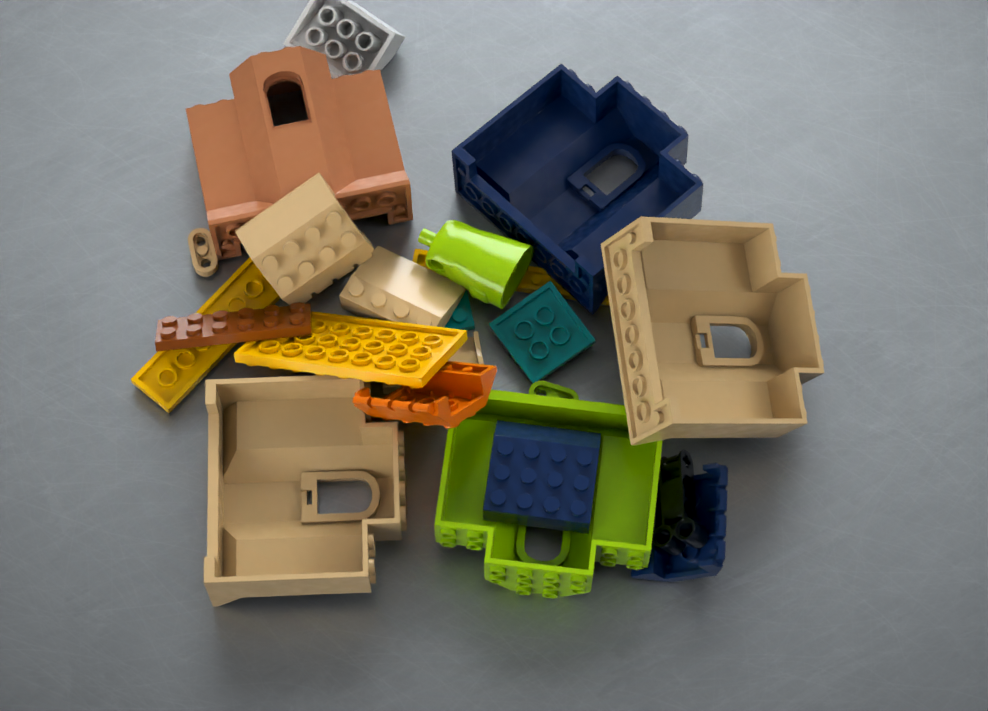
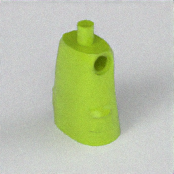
[418,220,533,309]

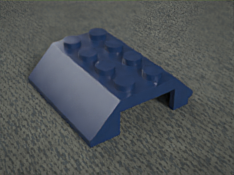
[631,462,728,582]

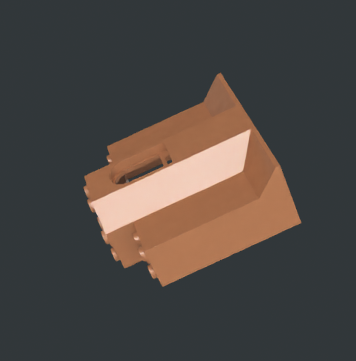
[186,46,413,260]

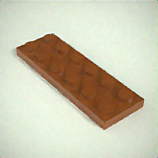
[155,302,312,351]

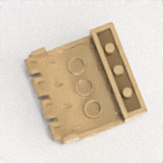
[235,173,375,306]

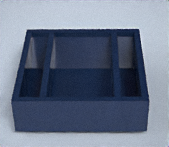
[483,420,601,534]

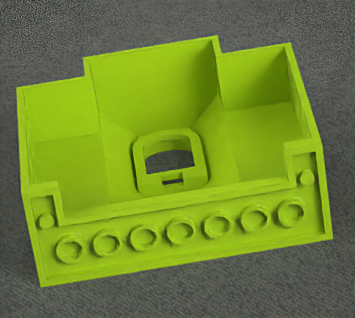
[434,390,663,599]

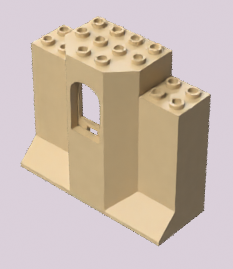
[601,217,824,445]
[204,375,407,607]

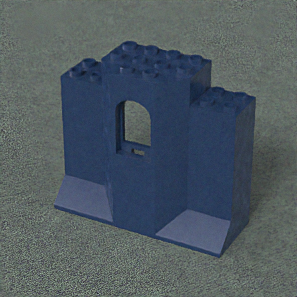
[451,64,703,315]

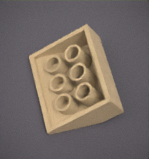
[339,245,467,327]

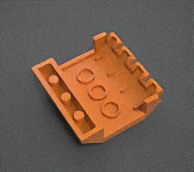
[352,361,497,428]

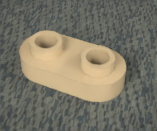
[188,228,219,277]

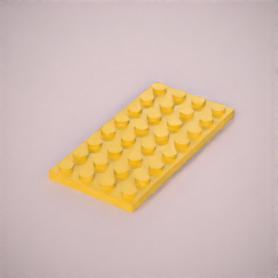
[234,311,468,389]

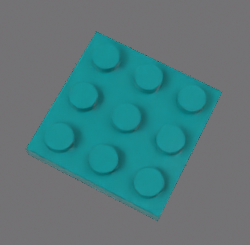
[489,280,596,384]

